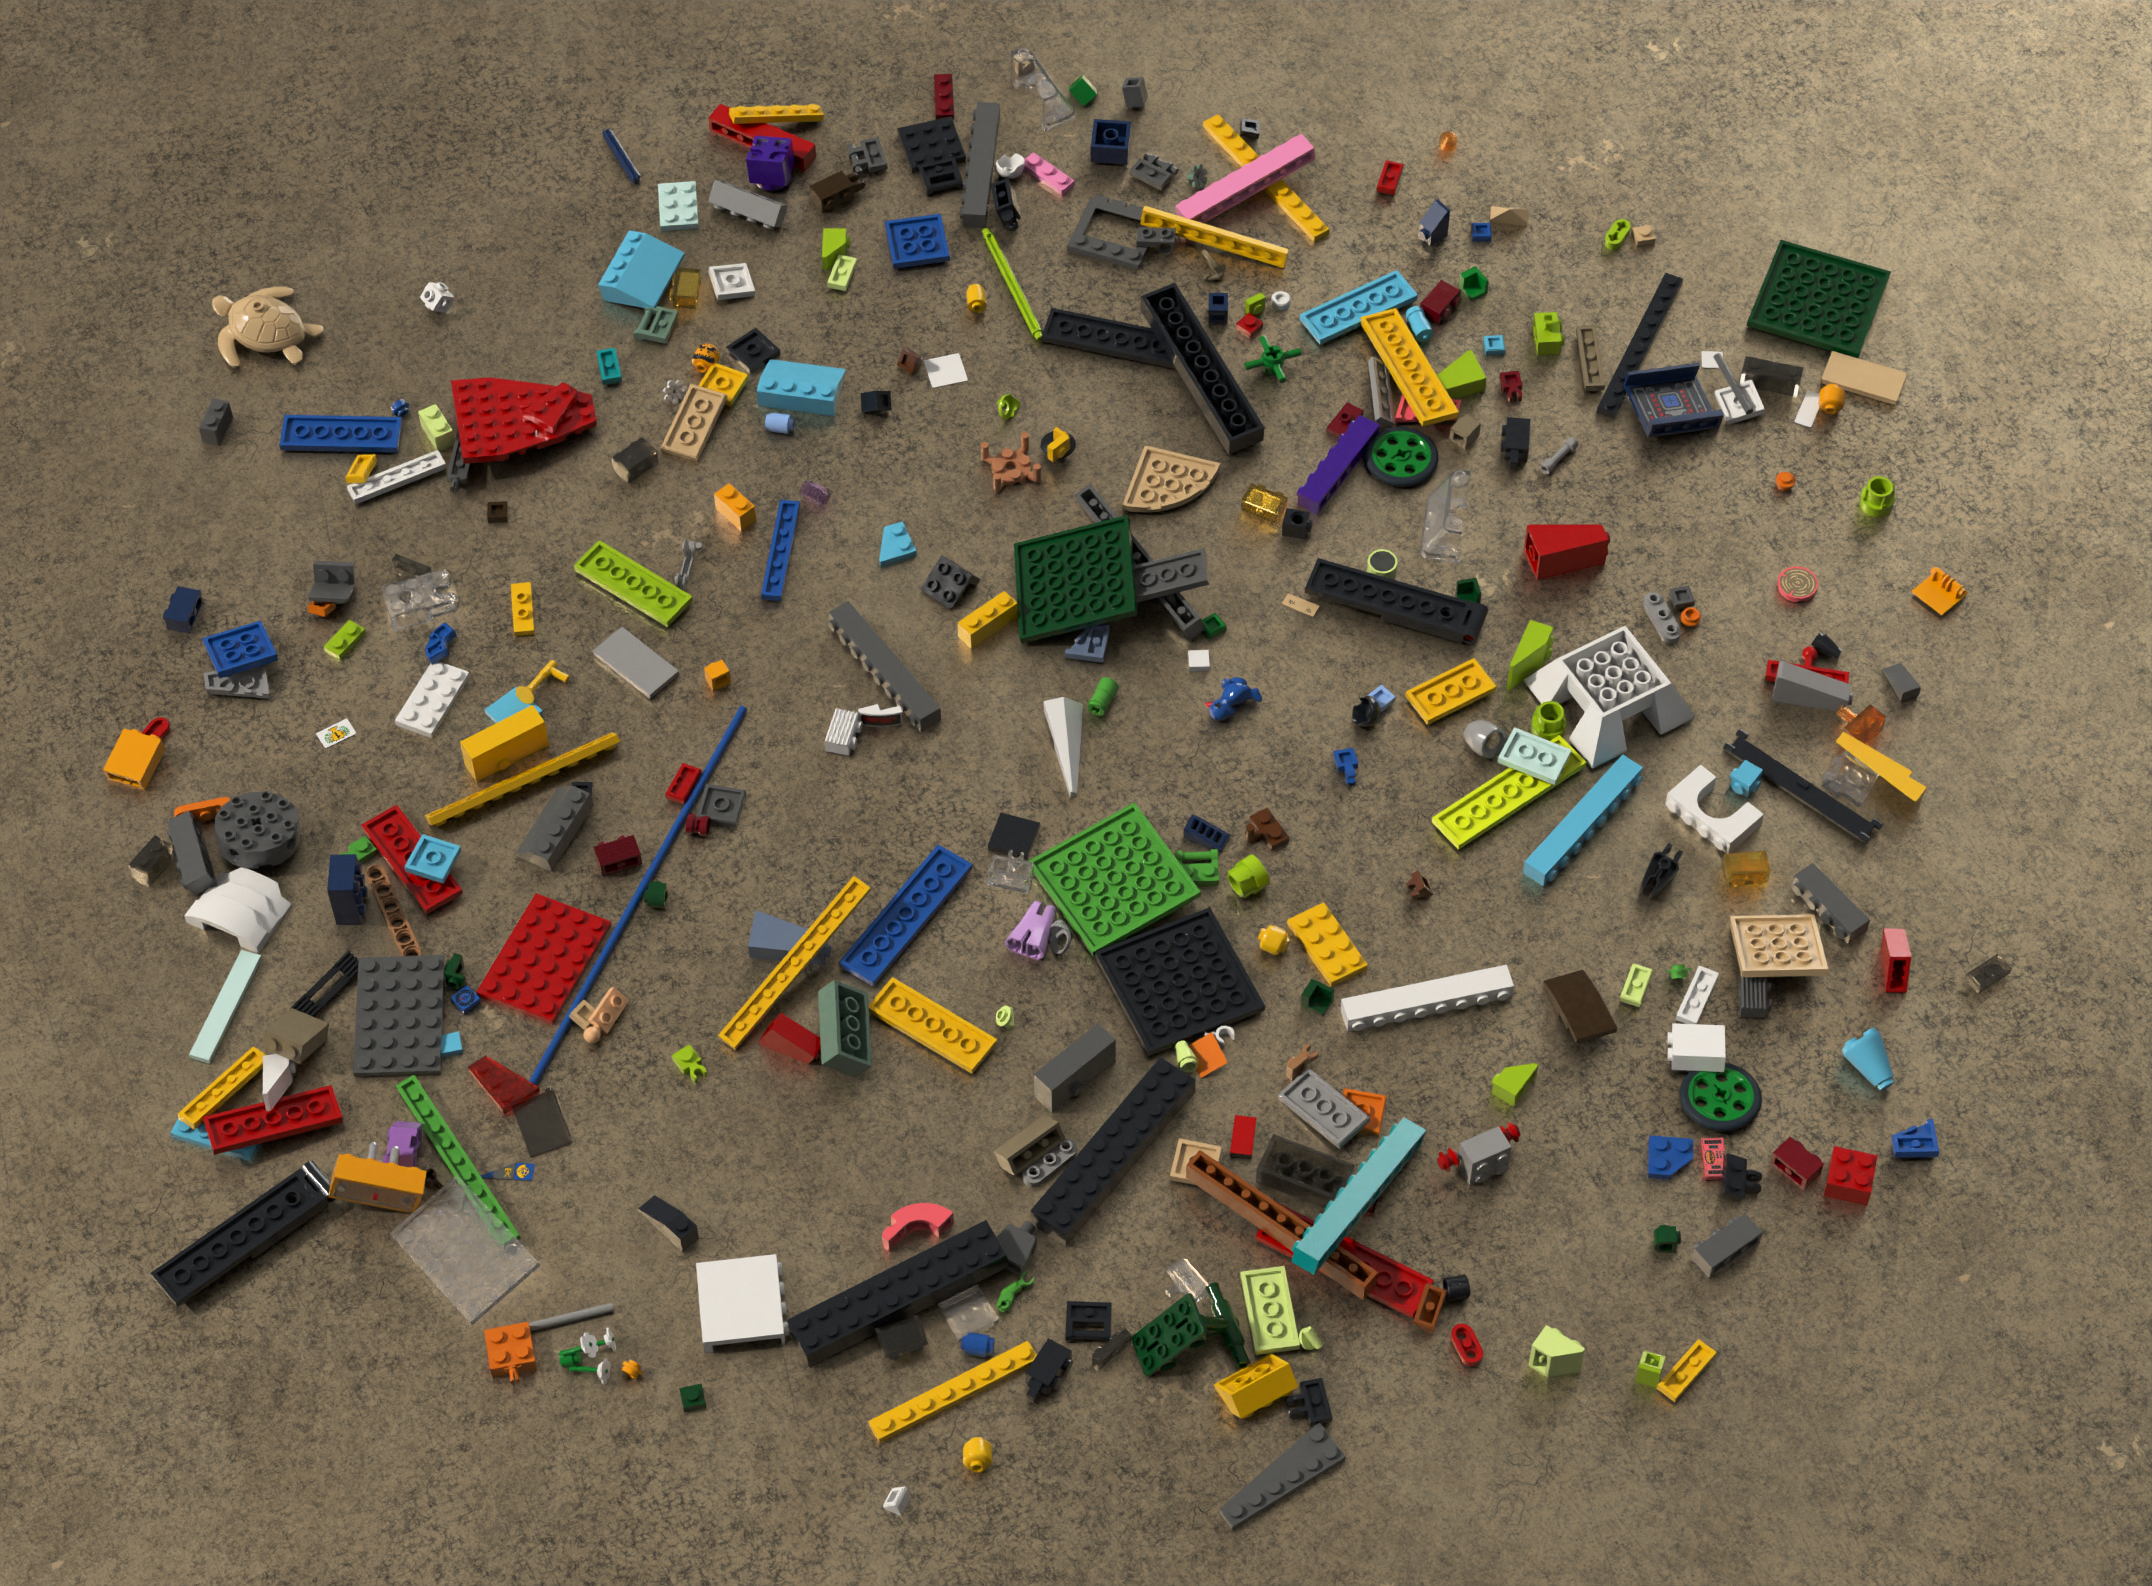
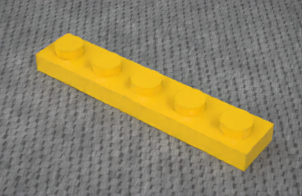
[729,104,824,124]
[178,1047,266,1130]

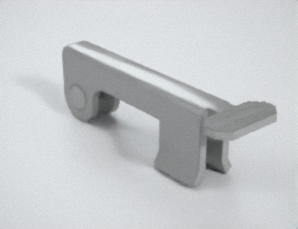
[675,540,702,592]

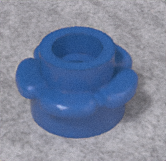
[391,399,409,417]

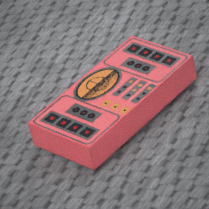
[1701,1138,1726,1180]

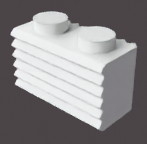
[825,708,863,756]

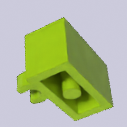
[1532,312,1565,355]

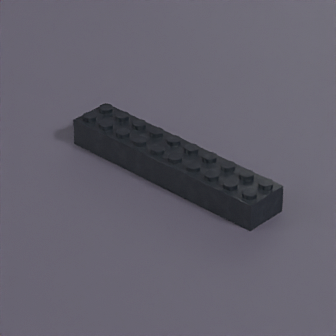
[1140,283,1265,455]
[1030,1057,1196,1247]
[787,1220,1009,1367]

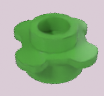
[1666,964,1692,979]

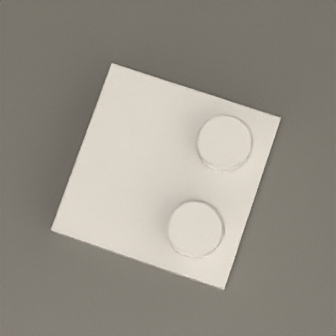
[708,263,755,300]
[1715,379,1765,425]

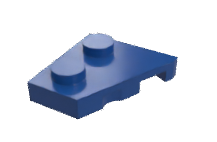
[1891,1119,1939,1158]

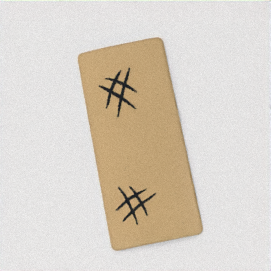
[1282,593,1319,617]

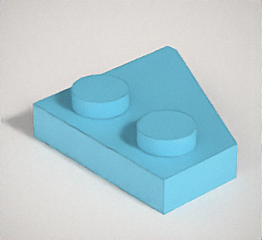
[879,521,917,567]

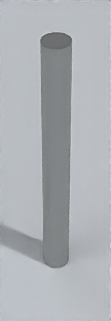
[529,1303,614,1332]

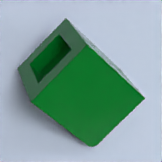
[1069,74,1098,106]
[1459,266,1489,300]

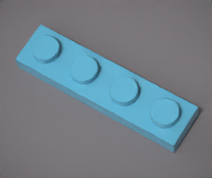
[170,1119,260,1161]

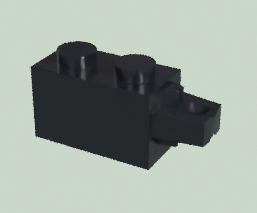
[1500,417,1531,470]
[1025,1338,1073,1404]

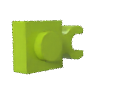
[672,1044,707,1083]

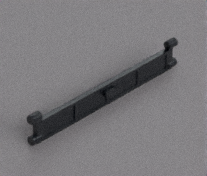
[1723,729,1884,844]

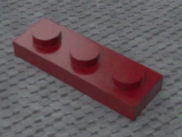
[934,74,954,120]

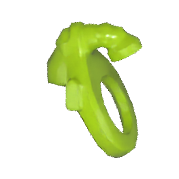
[997,393,1021,420]

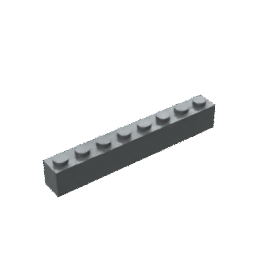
[960,102,1000,228]
[828,601,941,731]

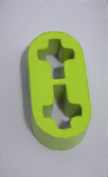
[1604,219,1631,250]

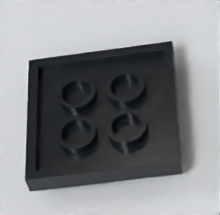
[897,117,966,173]

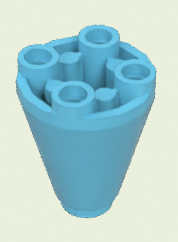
[1842,1027,1895,1091]

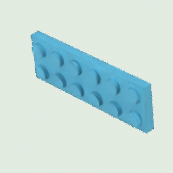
[1300,270,1418,345]

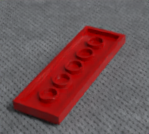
[361,805,463,914]
[203,1085,343,1155]

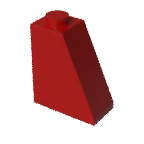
[1881,928,1911,993]
[758,1013,821,1064]

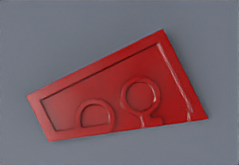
[523,382,578,434]

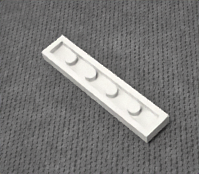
[347,450,446,505]

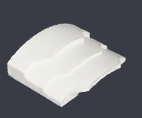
[185,867,292,954]

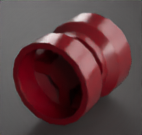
[685,813,711,837]

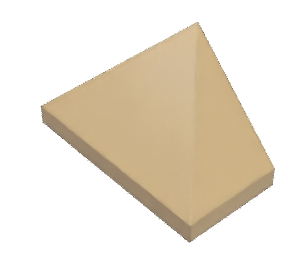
[1490,206,1529,226]

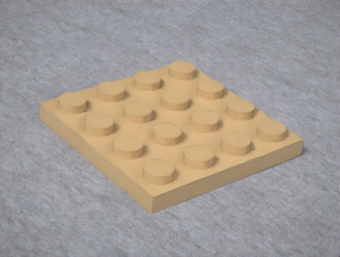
[1729,914,1828,978]

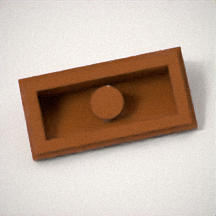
[1413,1283,1447,1335]

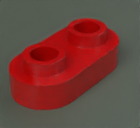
[1451,1324,1483,1367]

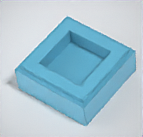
[1483,335,1505,355]

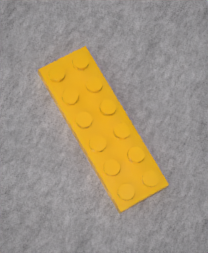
[868,977,997,1074]

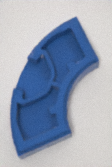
[425,622,457,665]

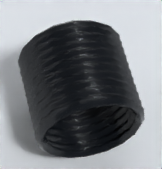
[1443,1274,1471,1301]

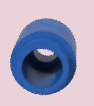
[961,1332,995,1357]

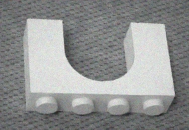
[1665,765,1764,855]

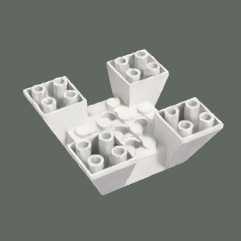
[1524,626,1695,769]

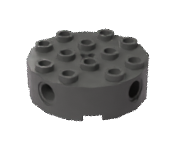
[215,791,300,869]

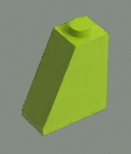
[1437,350,1486,399]

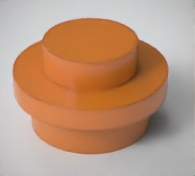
[1775,472,1796,491]
[1681,607,1701,627]

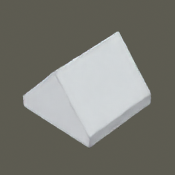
[883,1486,911,1516]

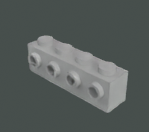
[708,180,788,229]

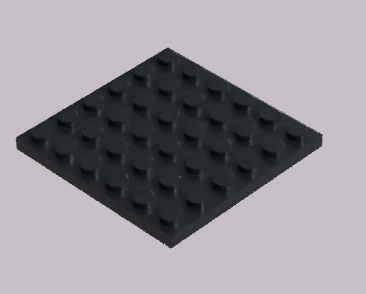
[1095,907,1265,1056]

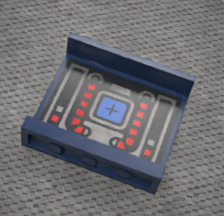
[1623,363,1724,438]

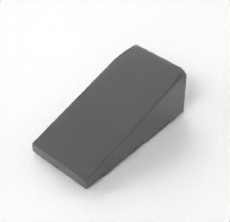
[1882,663,1921,702]

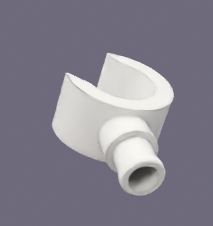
[1205,1026,1235,1048]

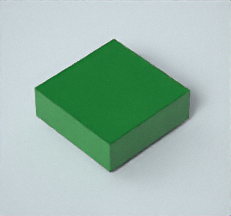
[1202,613,1227,639]

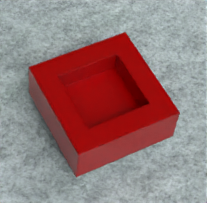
[1236,313,1263,338]

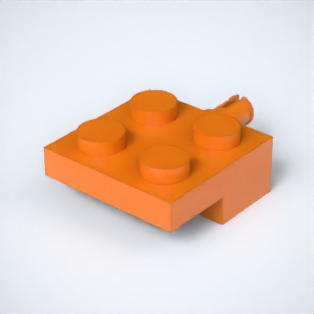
[484,1321,537,1384]

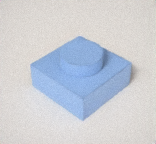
[1367,685,1396,712]

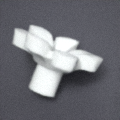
[663,380,687,405]

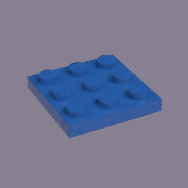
[885,214,950,269]
[202,620,278,679]

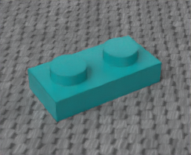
[596,348,622,385]

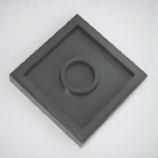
[697,784,747,828]

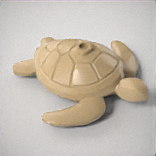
[212,287,323,368]

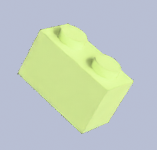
[418,404,455,452]

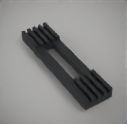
[290,951,359,1017]

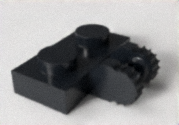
[1721,1153,1762,1201]
[1285,1378,1333,1426]

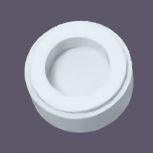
[1271,291,1291,310]

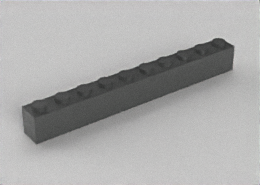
[1075,483,1206,641]

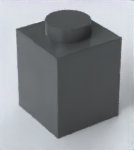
[1122,77,1148,108]

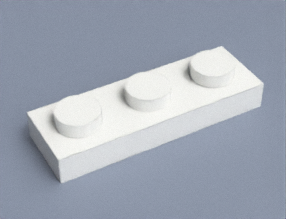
[1676,966,1719,1024]

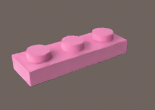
[1024,152,1075,196]

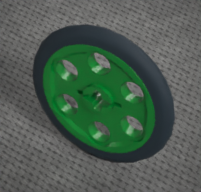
[1364,427,1439,487]
[1679,1062,1762,1131]

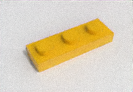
[1657,1339,1717,1402]

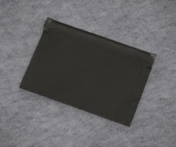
[511,1087,573,1158]

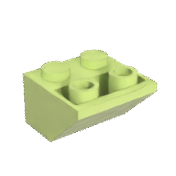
[1528,1325,1585,1377]

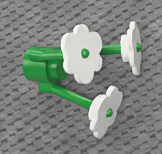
[559,1327,617,1385]

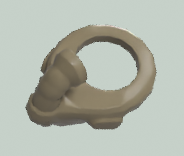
[1201,249,1226,281]

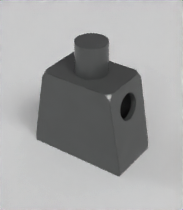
[997,1221,1037,1275]

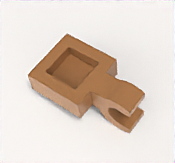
[1286,1043,1319,1081]

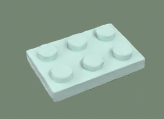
[658,181,699,231]
[1497,727,1572,785]

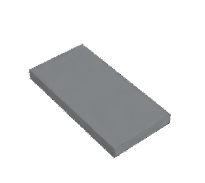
[593,627,679,699]
[1277,1068,1370,1149]

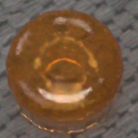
[1439,131,1458,151]

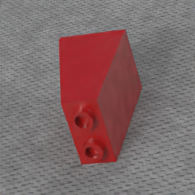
[1524,524,1610,580]

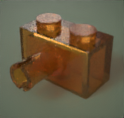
[1835,704,1886,744]

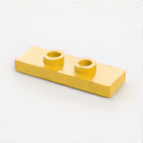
[511,582,535,636]

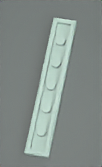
[189,950,262,1064]

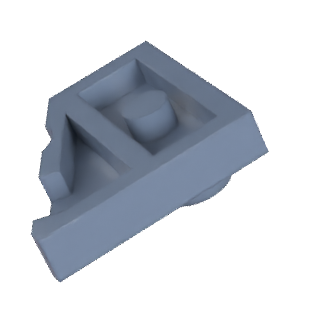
[1064,624,1110,663]

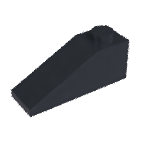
[638,1195,699,1252]

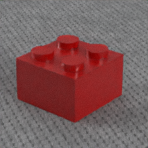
[1824,1146,1878,1206]

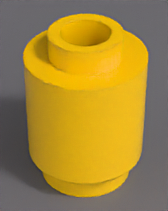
[966,284,987,313]

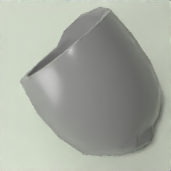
[1463,719,1508,758]

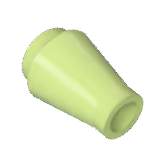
[1175,1041,1198,1073]

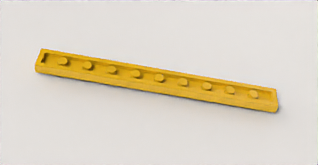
[1203,114,1329,242]
[425,732,620,826]
[718,876,871,1050]

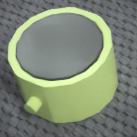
[1367,549,1398,579]

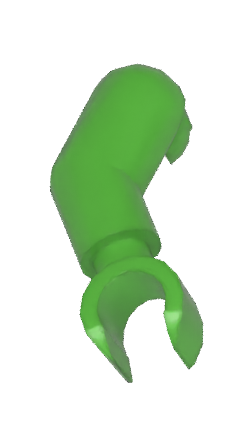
[997,1271,1034,1312]

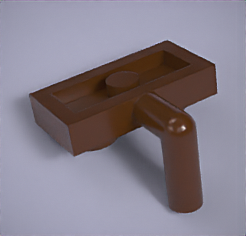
[1246,808,1289,851]

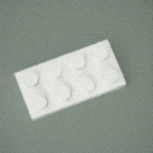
[395,661,470,738]

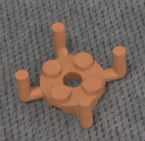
[981,432,1041,493]

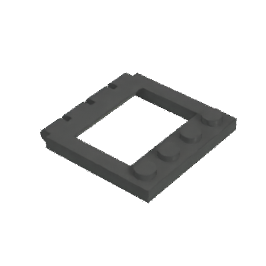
[1067,195,1150,270]

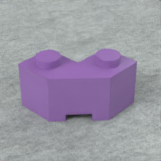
[382,1121,422,1167]

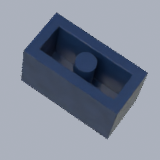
[163,586,204,634]

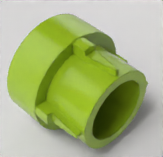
[1859,475,1895,517]
[1531,701,1567,741]
[1227,854,1270,898]

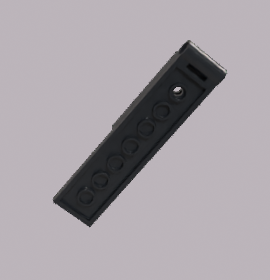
[1305,558,1489,644]
[150,1161,336,1307]

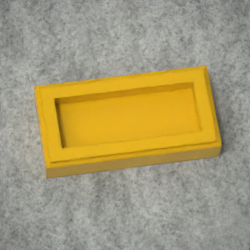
[345,454,378,483]

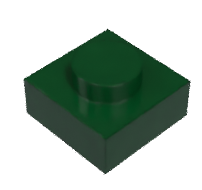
[679,1383,706,1412]

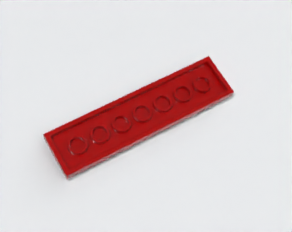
[1255,1202,1434,1319]

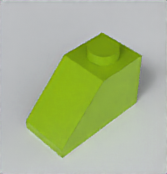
[822,228,850,270]
[1491,1063,1538,1107]

